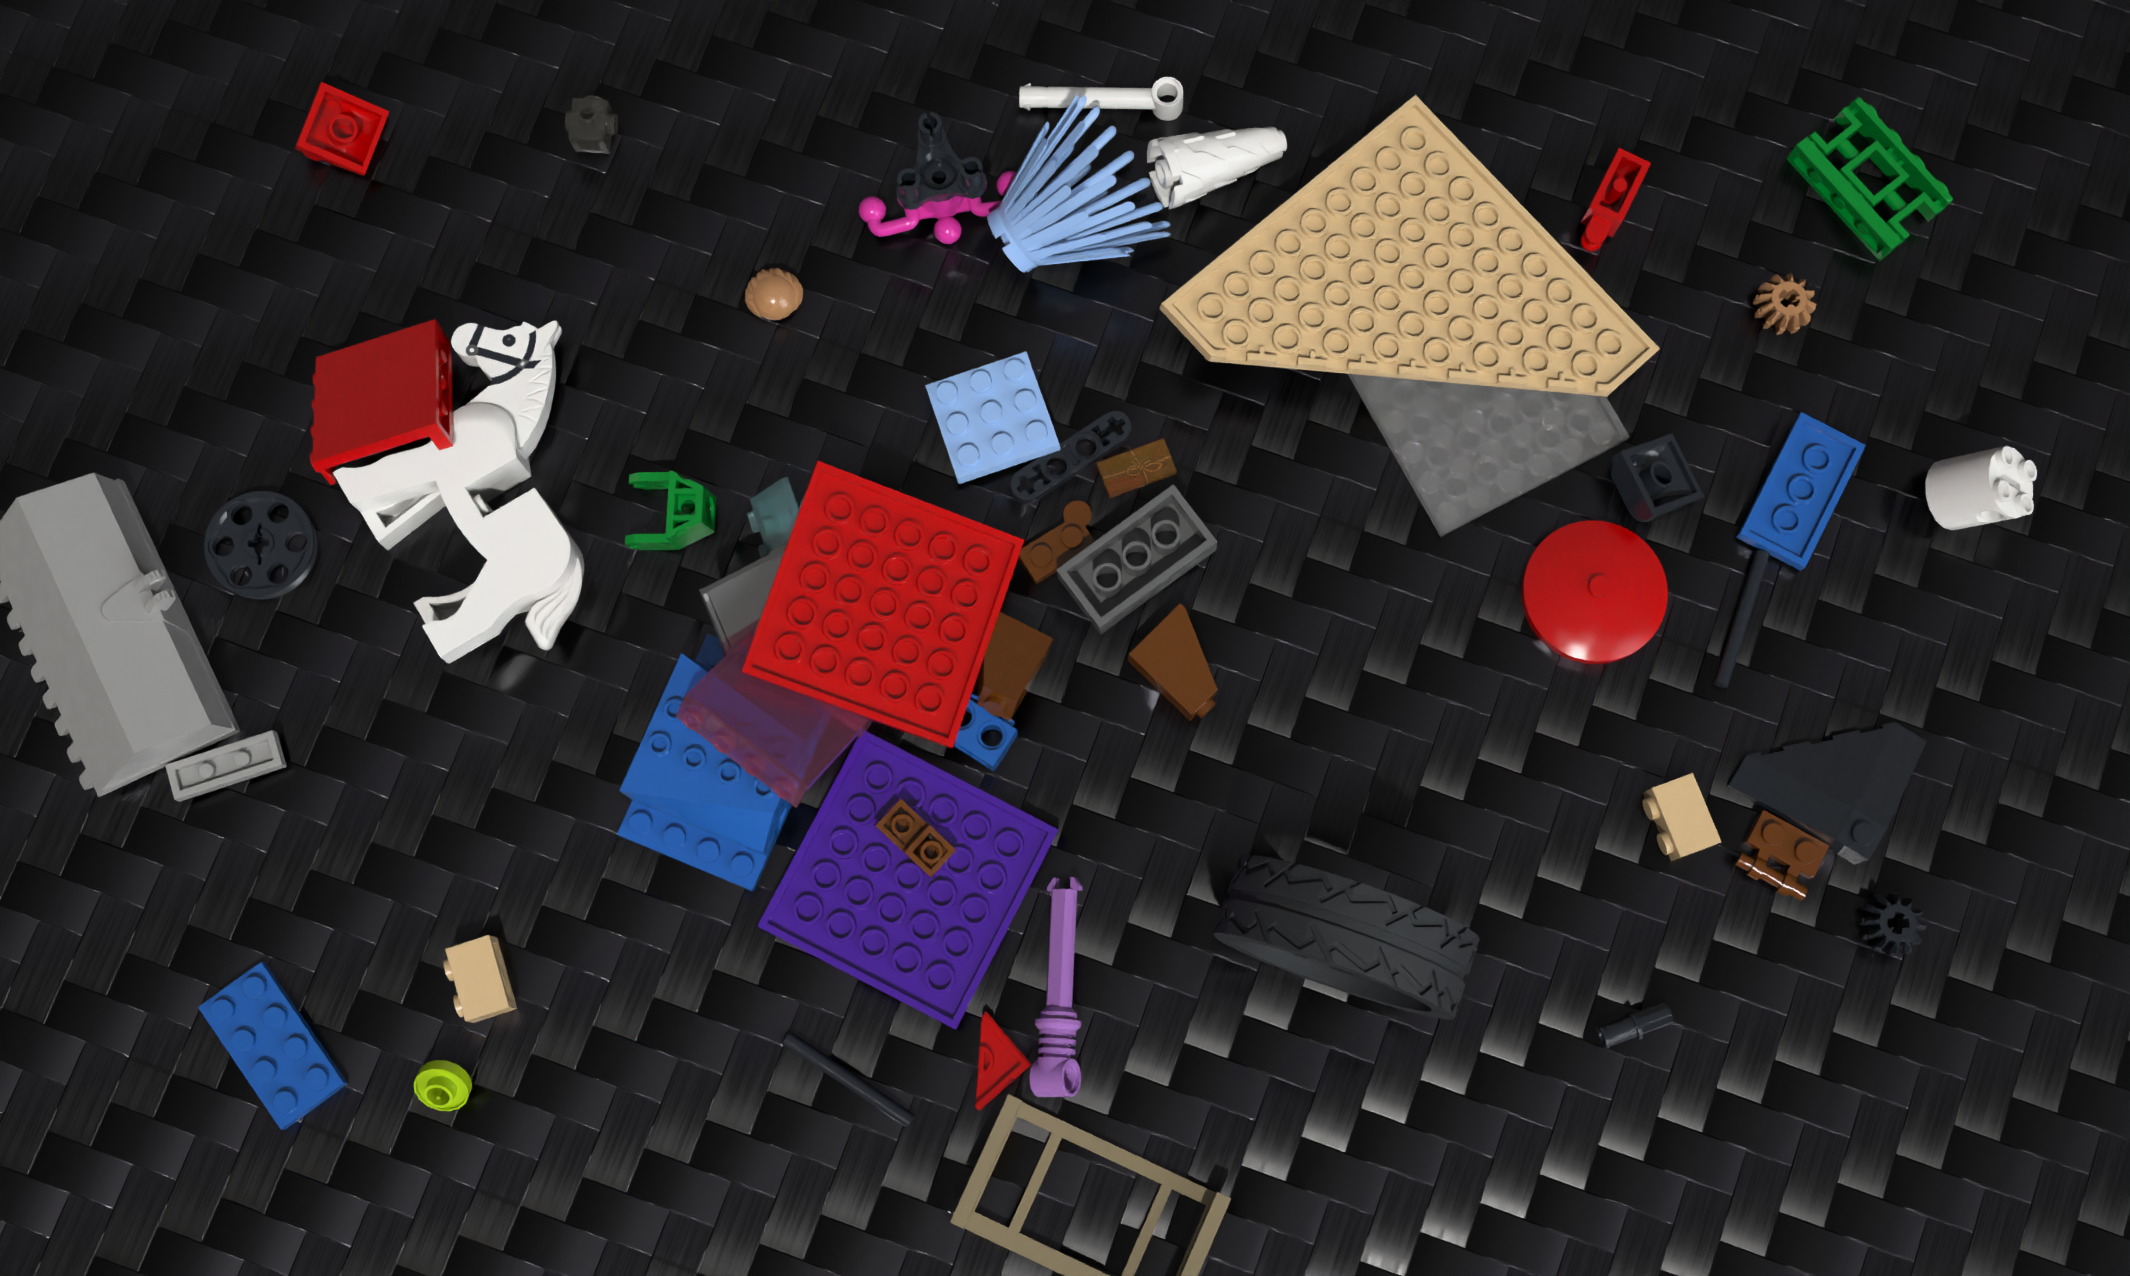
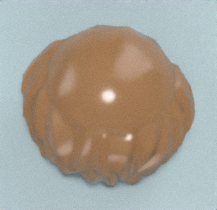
[745,268,803,320]

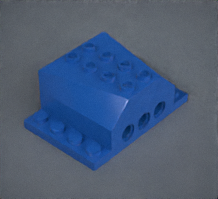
[617,634,835,892]

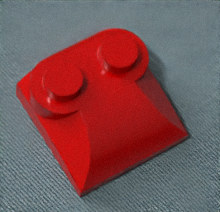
[295,82,390,176]

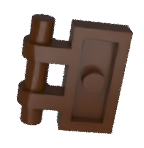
[1734,810,1829,901]

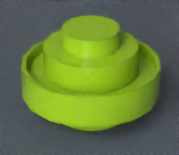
[413,1060,472,1111]

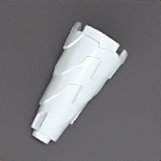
[1147,126,1287,210]

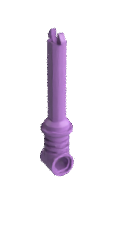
[1030,877,1082,1097]

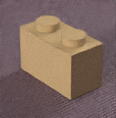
[1643,773,1721,861]
[443,935,517,1023]

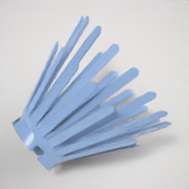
[987,94,1171,273]

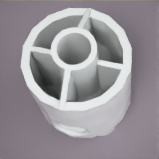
[1925,446,2037,530]

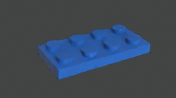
[1736,412,1866,571]
[198,962,348,1130]

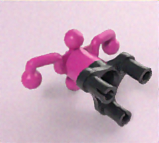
[859,112,1016,244]

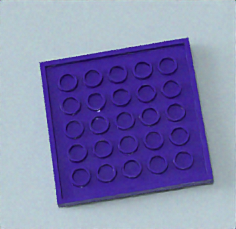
[758,729,1059,1030]

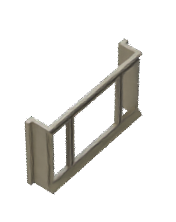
[950,1094,1231,1276]

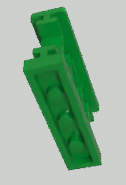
[1786,97,1953,261]

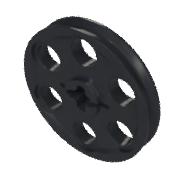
[204,491,318,600]

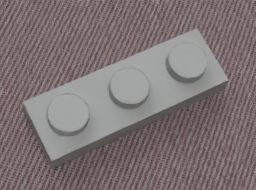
[165,730,287,802]

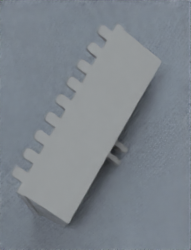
[0,473,241,797]

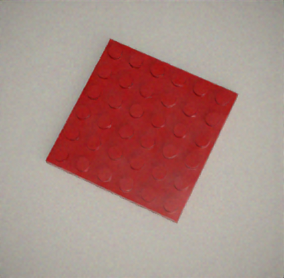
[740,461,1024,748]

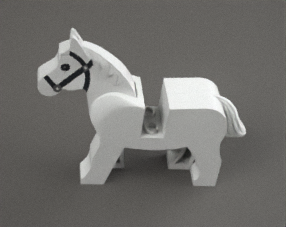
[333,321,584,664]

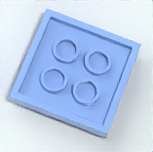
[925,352,1061,484]

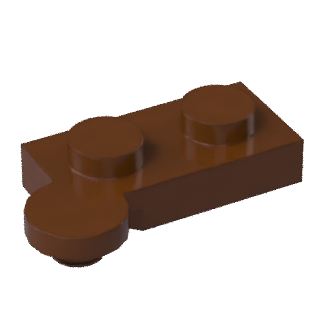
[1018,501,1095,584]

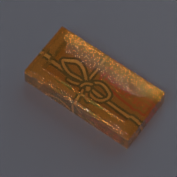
[1097,438,1177,498]

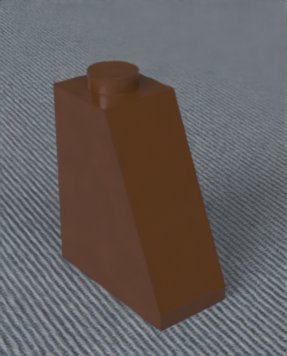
[1128,604,1218,721]
[977,612,1053,721]

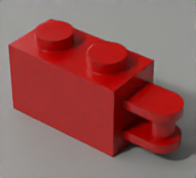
[1580,148,1651,252]

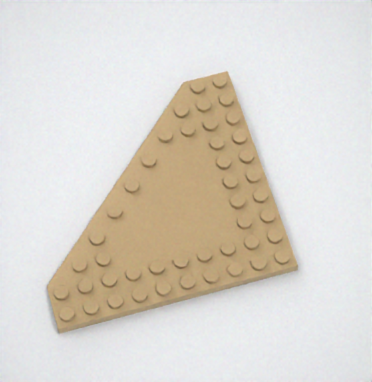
[1160,95,1660,397]

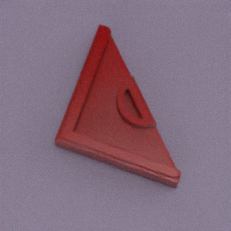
[975,1012,1032,1111]

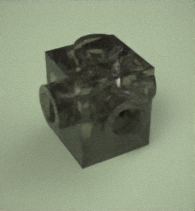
[565,95,618,154]

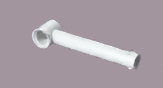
[1019,77,1183,121]

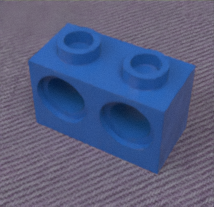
[954,694,1018,772]

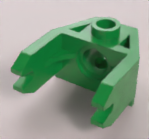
[625,471,717,550]

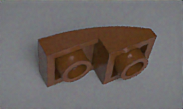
[873,798,956,877]

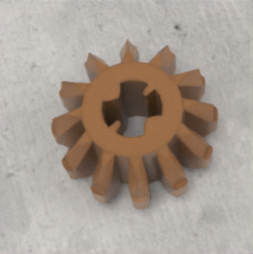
[1752,273,1817,335]

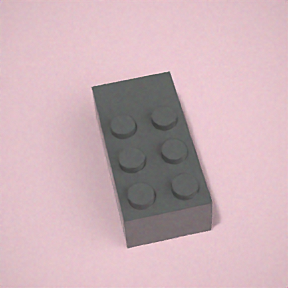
[1056,484,1217,635]

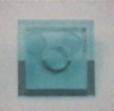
[747,477,799,558]

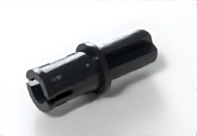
[1596,1003,1673,1049]

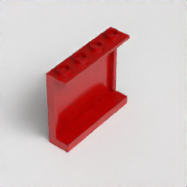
[310,319,453,485]

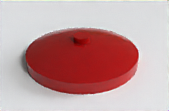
[1521,520,1668,664]

